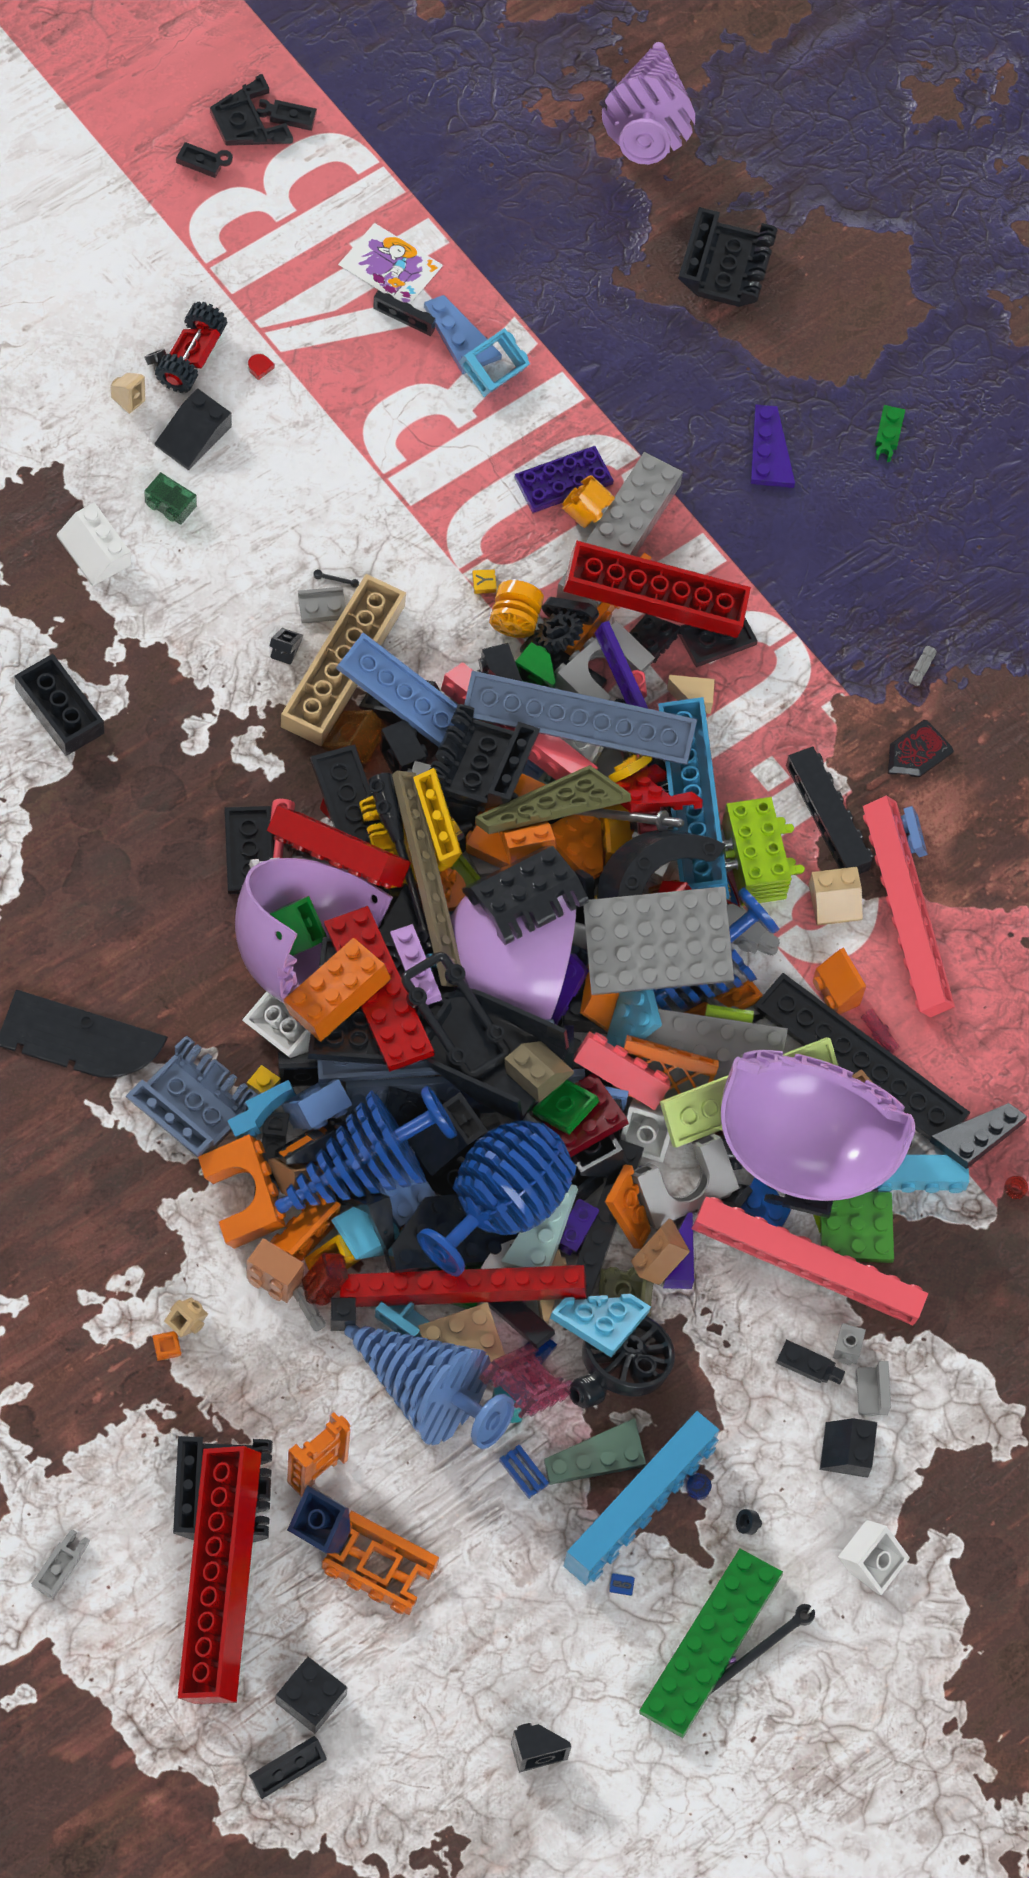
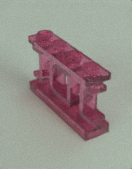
[479,1343,572,1419]

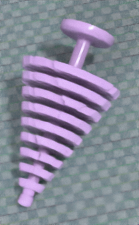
[602,42,695,165]

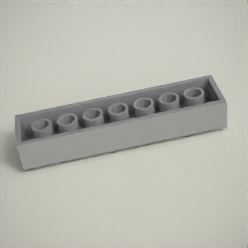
[556,452,683,608]

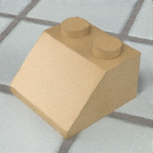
[808,867,863,926]

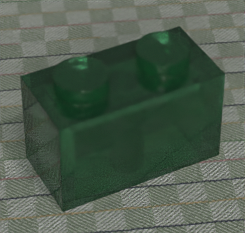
[144,472,197,525]

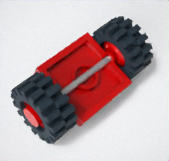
[155,301,228,393]

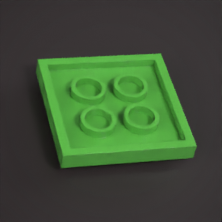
[820,1192,894,1263]

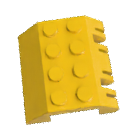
[359,768,462,889]

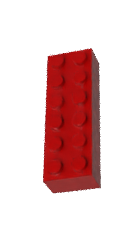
[267,805,411,889]

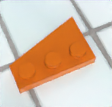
[605,1165,651,1249]

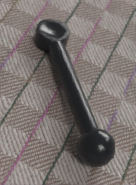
[313,569,359,588]

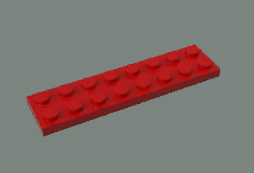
[324,906,435,1072]

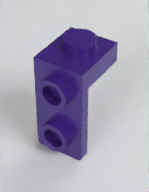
[558,1199,599,1256]

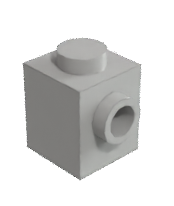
[833,1323,866,1365]

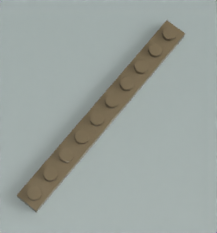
[392,770,465,987]

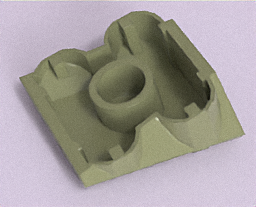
[598,1267,654,1317]

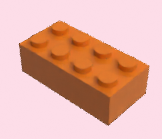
[283,938,391,1042]

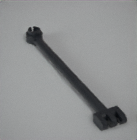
[710,1604,815,1695]

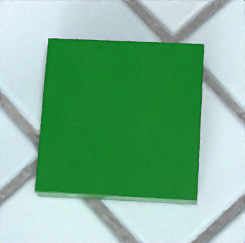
[532,1080,600,1135]

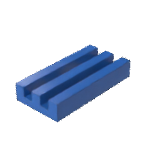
[499,1444,549,1499]

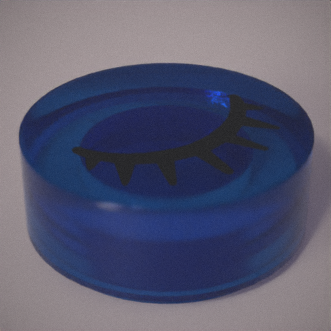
[686,1474,712,1500]

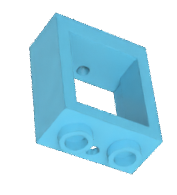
[458,328,530,397]

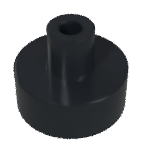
[144,349,167,368]
[736,1509,762,1535]

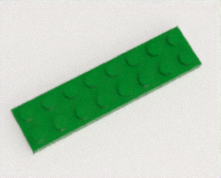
[639,1548,783,1738]

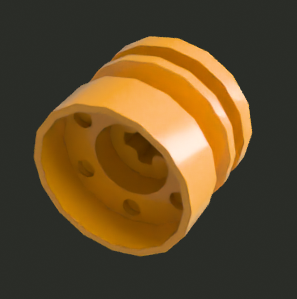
[489,580,544,638]

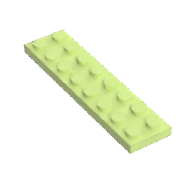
[660,1037,838,1148]

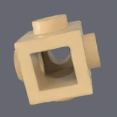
[164,1297,208,1337]

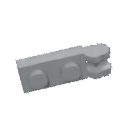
[31,1529,90,1599]

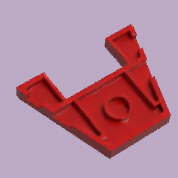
[616,764,703,813]

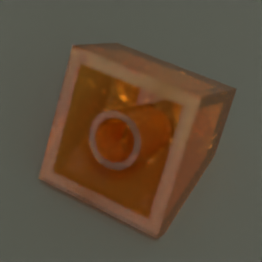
[321,710,387,763]

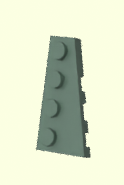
[544,1418,646,1485]

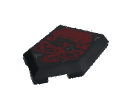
[888,720,954,777]

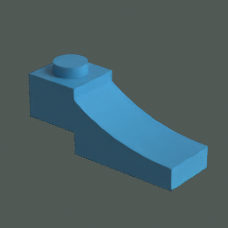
[227,1080,296,1139]

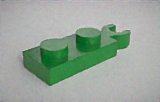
[875,405,905,462]

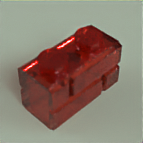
[302,1253,349,1306]

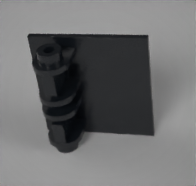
[629,614,681,664]

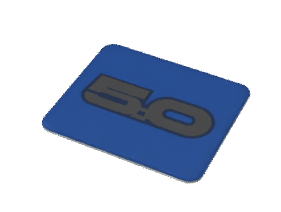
[610,1573,635,1596]

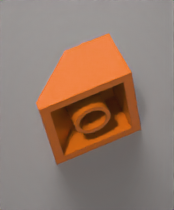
[813,947,866,1015]

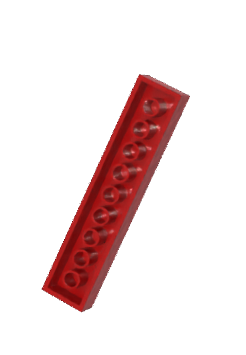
[178,1446,262,1704]

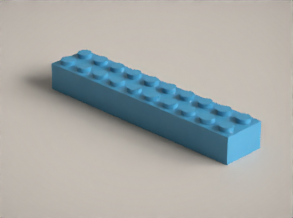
[658,697,730,899]

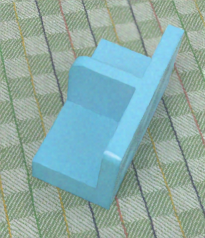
[375,1301,430,1337]

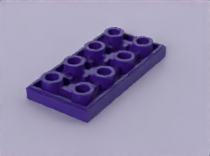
[514,446,614,513]

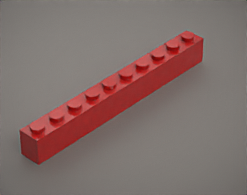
[340,1265,586,1307]

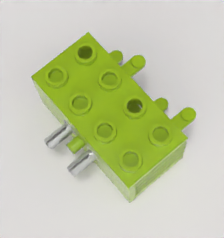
[722,797,805,906]

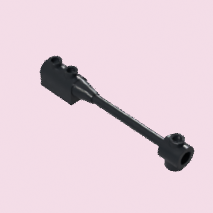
[368,773,434,954]

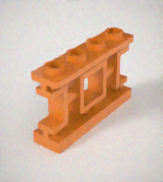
[287,1412,351,1497]
[322,1510,439,1615]

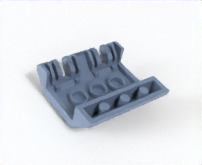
[126,1036,258,1157]

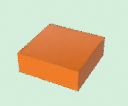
[152,1331,181,1361]

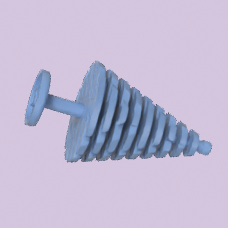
[344,1325,515,1449]

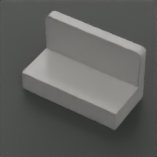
[856,1361,891,1415]

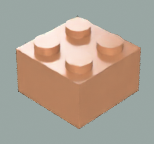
[247,1238,304,1303]

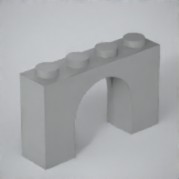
[554,621,655,700]
[631,1133,740,1229]

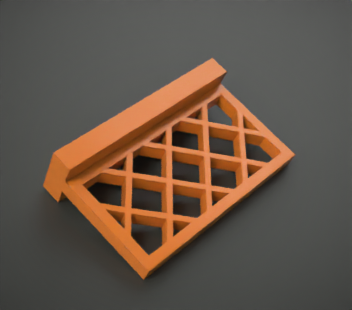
[612,1035,719,1106]

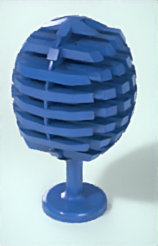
[417,1121,576,1277]

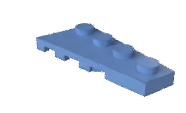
[424,295,502,374]

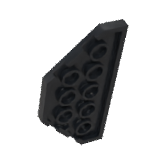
[388,1194,520,1273]

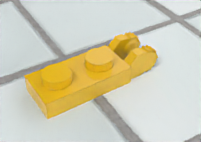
[608,755,652,783]

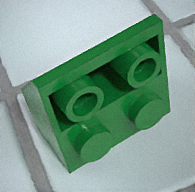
[269,896,327,956]

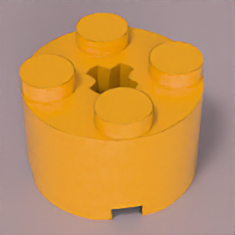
[562,475,615,528]

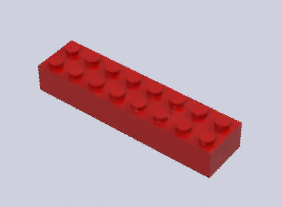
[563,541,751,638]

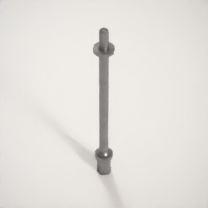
[576,808,684,831]

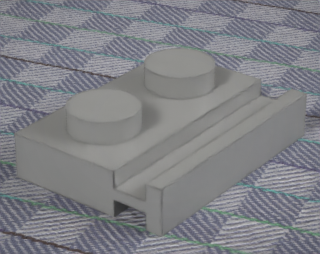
[298,587,346,623]

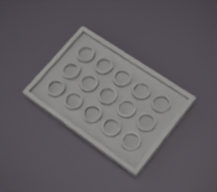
[583,887,734,995]
[642,1009,788,1099]

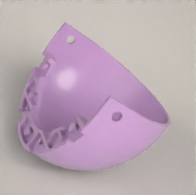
[235,858,393,1004]
[450,895,576,1020]
[721,1050,915,1201]

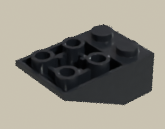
[407,1092,489,1177]

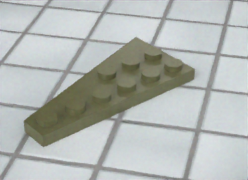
[475,765,631,834]

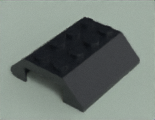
[678,207,778,307]
[429,704,540,809]
[462,846,589,945]
[173,1436,273,1543]

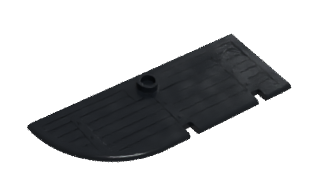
[0,989,168,1078]

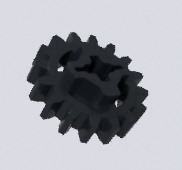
[534,611,584,653]

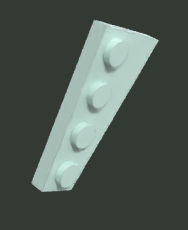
[501,1185,578,1268]

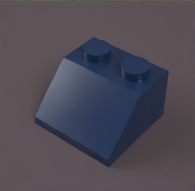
[287,1485,351,1553]

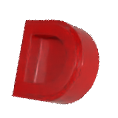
[248,354,275,380]

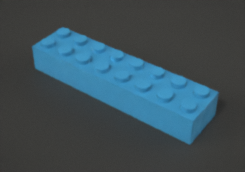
[563,1411,719,1586]

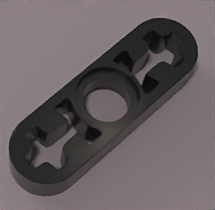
[542,597,599,625]

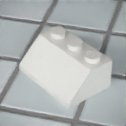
[57,502,131,586]
[243,992,311,1058]

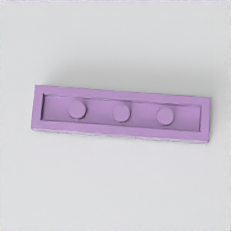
[390,924,442,1005]

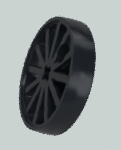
[582,1316,675,1397]

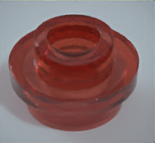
[1004,1176,1028,1199]

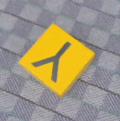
[472,569,497,594]

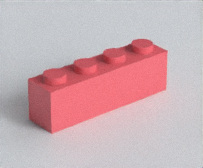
[574,1031,670,1110]

